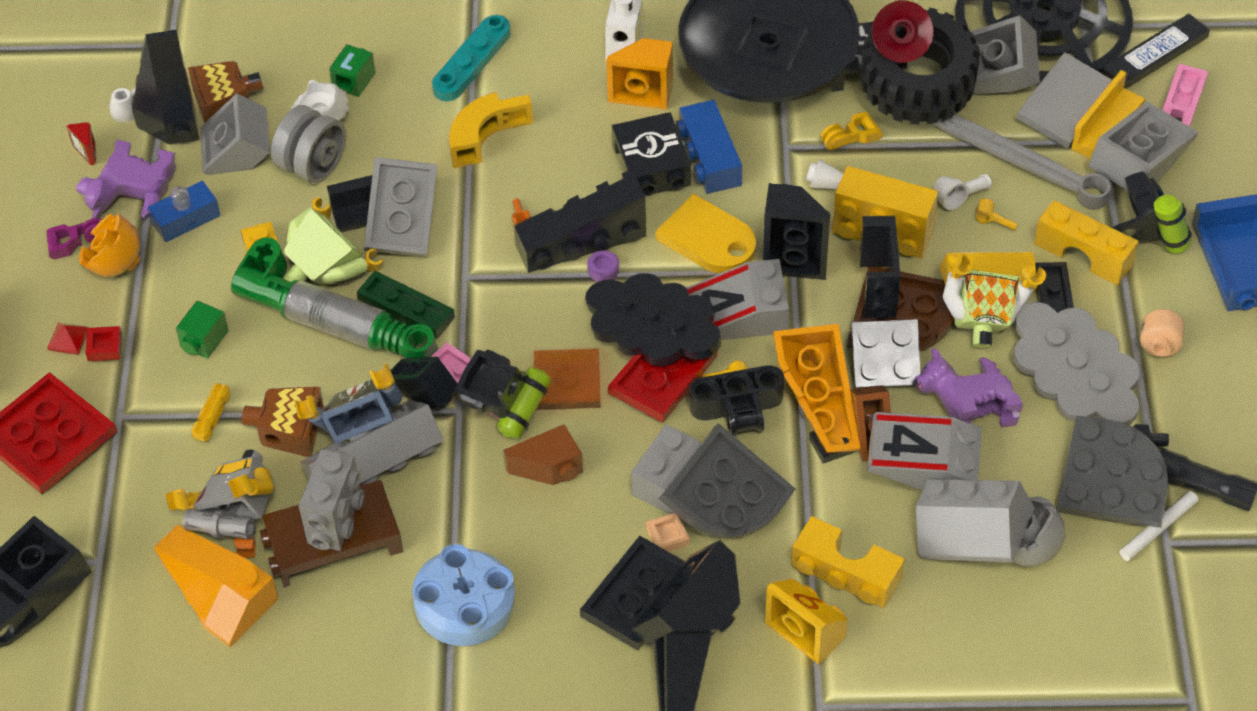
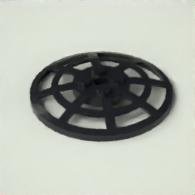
[955,0,1133,86]

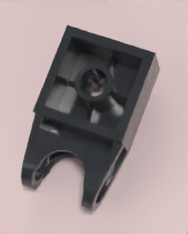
[0,516,92,648]

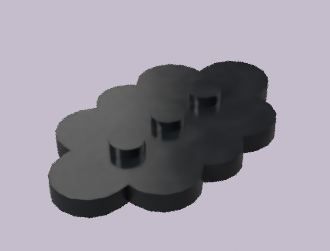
[585,273,722,366]

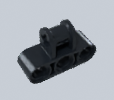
[690,365,784,436]

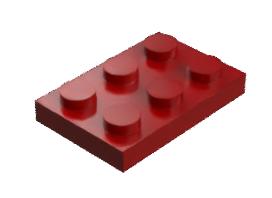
[608,352,718,423]

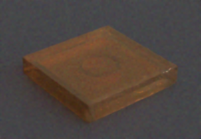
[534,348,601,410]

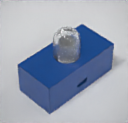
[147,180,221,243]

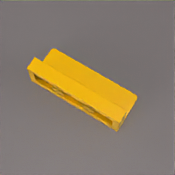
[1071,70,1145,159]

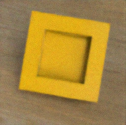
[241,221,278,252]

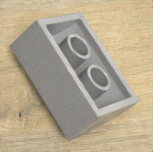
[916,479,1034,562]

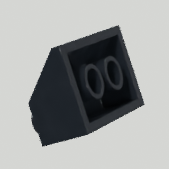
[763,183,830,280]

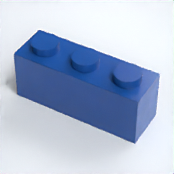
[675,99,742,194]

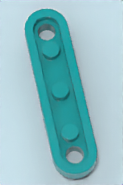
[432,15,511,101]

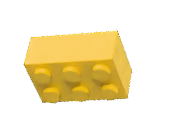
[832,166,939,259]

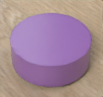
[587,251,619,282]

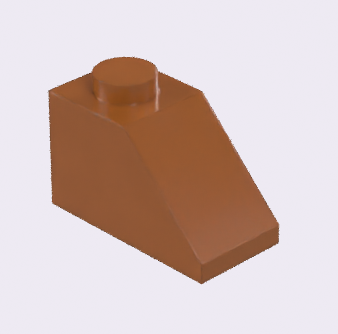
[850,385,891,461]
[504,424,583,485]

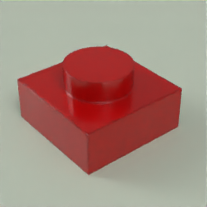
[85,326,122,361]

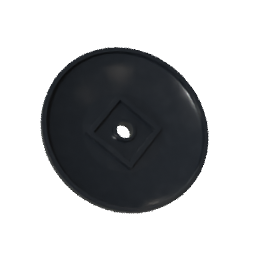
[678,0,860,103]

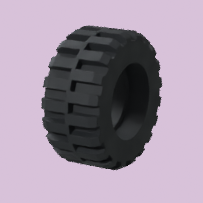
[860,7,980,125]

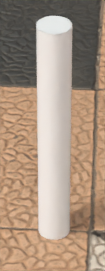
[1119,491,1198,561]

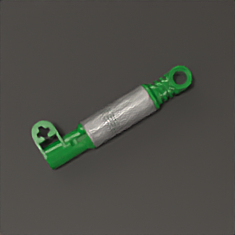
[231,237,439,358]

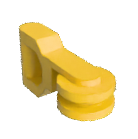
[820,111,883,150]

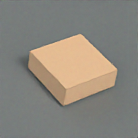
[646,513,690,552]

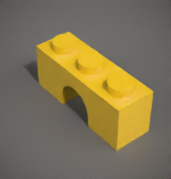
[1034,200,1139,286]
[791,516,905,608]

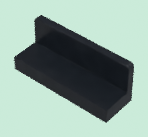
[326,175,373,232]

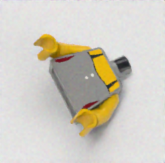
[165,449,274,519]

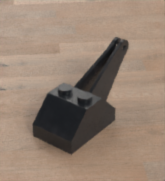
[630,540,741,711]

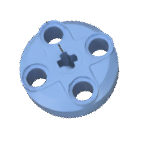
[413,544,515,646]

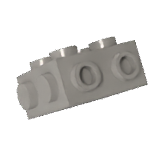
[299,449,364,551]

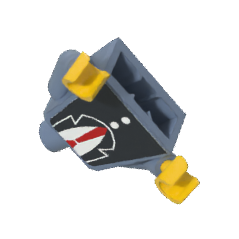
[294,364,402,444]

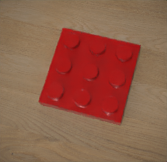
[0,372,118,494]

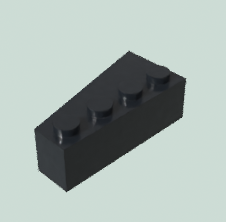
[514,169,646,273]

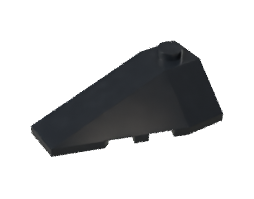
[131,29,200,145]

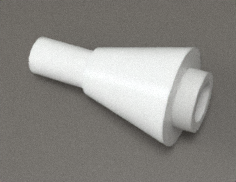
[806,159,843,189]

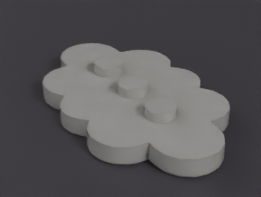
[1013,302,1140,425]

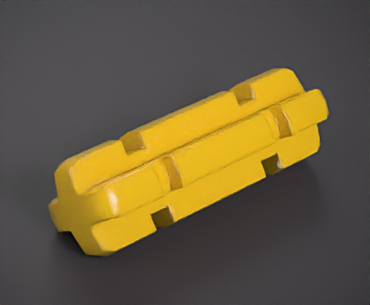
[191,383,231,442]

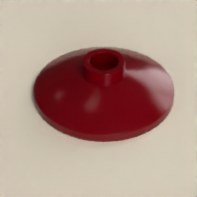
[872,0,934,63]

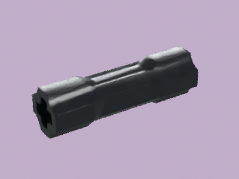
[1160,447,1257,511]

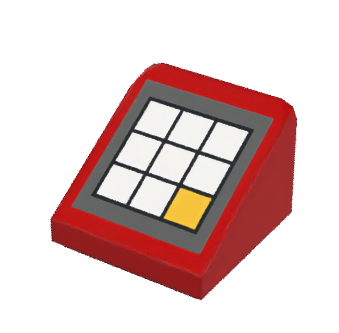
[67,122,96,165]

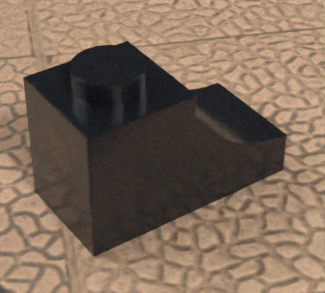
[390,356,458,409]

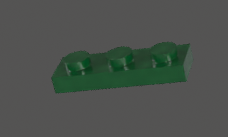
[356,270,455,339]

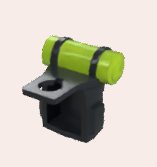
[1111,171,1192,254]
[455,349,552,439]

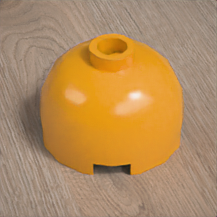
[79,213,140,277]

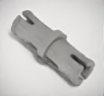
[183,508,255,540]

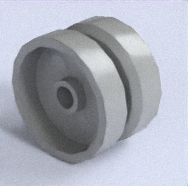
[271,105,347,183]

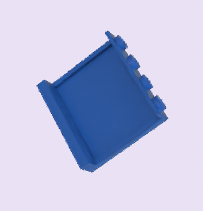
[1192,194,1257,311]

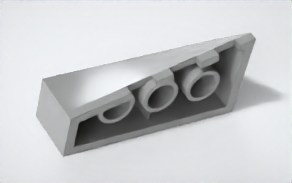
[300,400,444,486]

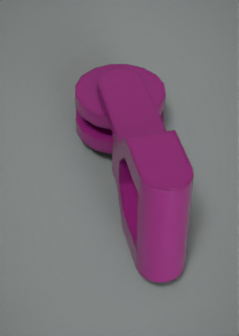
[46,218,102,259]

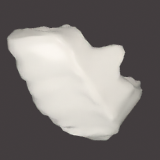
[290,79,350,121]

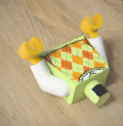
[943,255,1046,348]

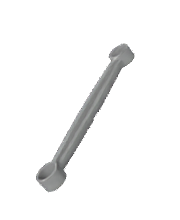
[932,114,1111,209]

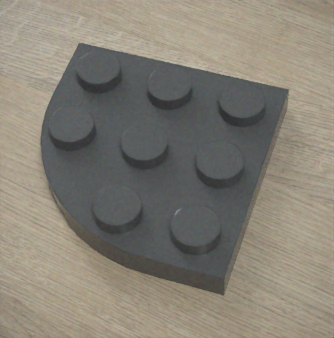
[1057,415,1168,528]
[658,423,796,538]

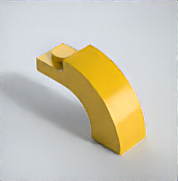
[449,92,533,168]

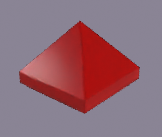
[47,322,89,355]

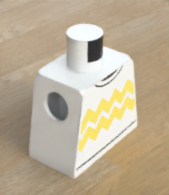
[605,0,644,63]

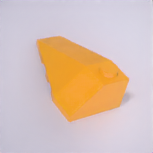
[773,324,861,453]
[154,525,278,647]

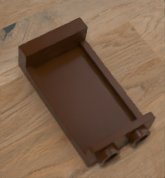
[259,480,403,587]

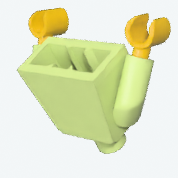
[283,197,384,285]

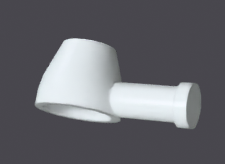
[109,87,136,122]
[933,174,992,210]

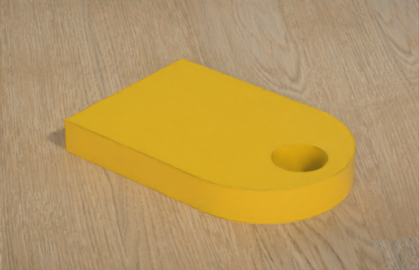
[655,193,756,274]

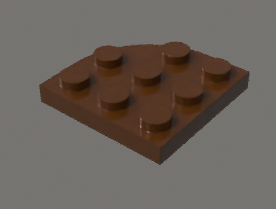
[847,267,954,352]

